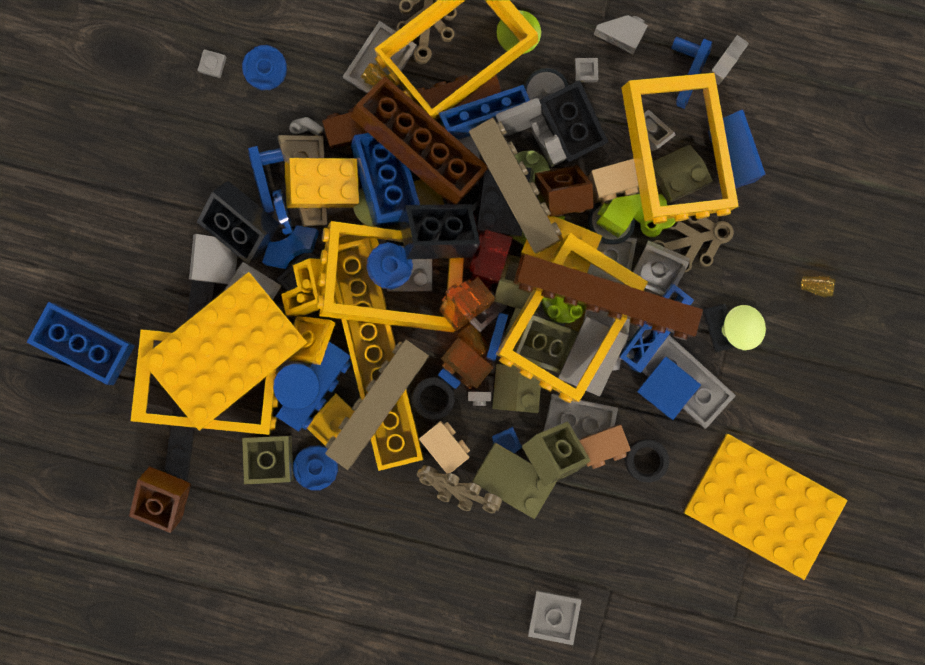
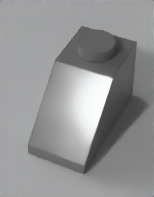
[594,15,648,54]

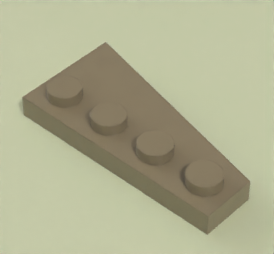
[277,135,327,226]

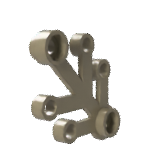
[396,0,457,64]
[653,216,734,273]
[417,465,502,513]

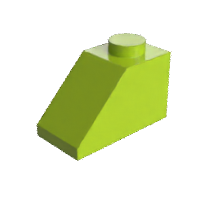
[596,194,642,238]

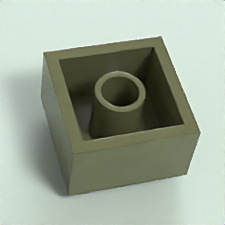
[522,421,591,486]
[242,436,294,484]

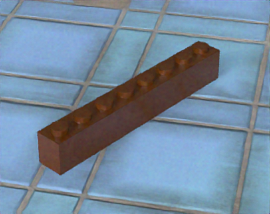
[322,69,502,150]
[513,254,703,340]

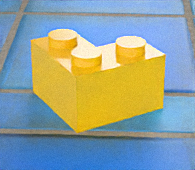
[281,258,337,316]

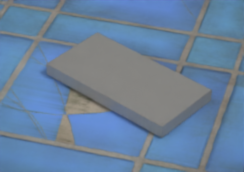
[642,335,736,429]

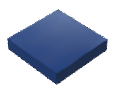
[487,313,508,361]
[636,356,701,420]

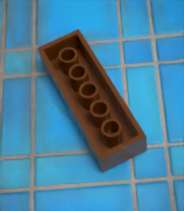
[351,76,488,204]

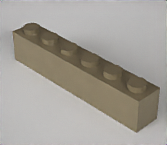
[469,118,562,254]
[325,340,429,470]

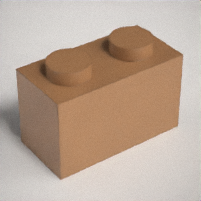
[579,424,631,469]

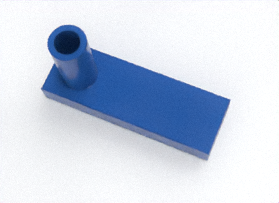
[671,37,712,109]
[248,146,284,216]

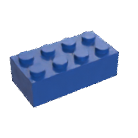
[351,133,420,228]
[27,302,135,385]

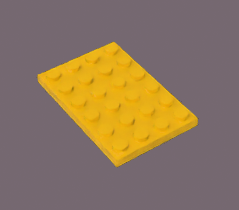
[140,272,307,431]
[683,434,847,580]

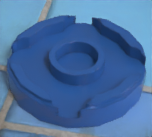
[242,45,287,90]
[272,189,293,235]
[366,242,413,289]
[273,364,320,410]
[293,445,338,490]

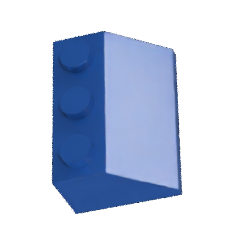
[708,110,765,189]

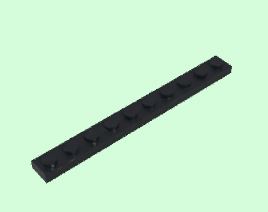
[165,280,216,482]

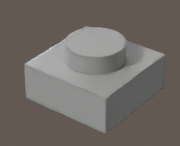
[198,49,227,78]
[575,58,598,82]
[468,392,491,406]

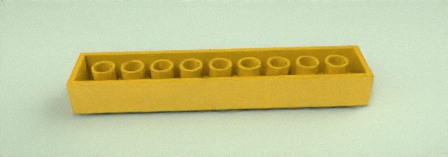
[324,238,424,471]

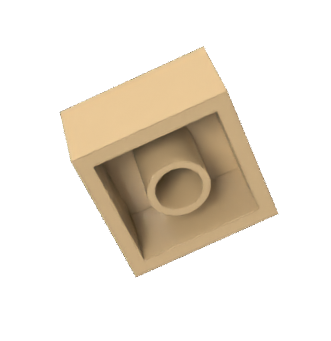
[588,159,639,205]
[419,421,470,473]

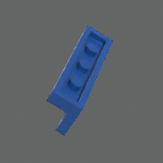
[619,283,694,373]

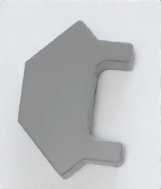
[710,35,749,85]
[529,115,567,167]

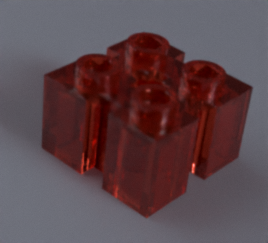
[470,230,512,285]

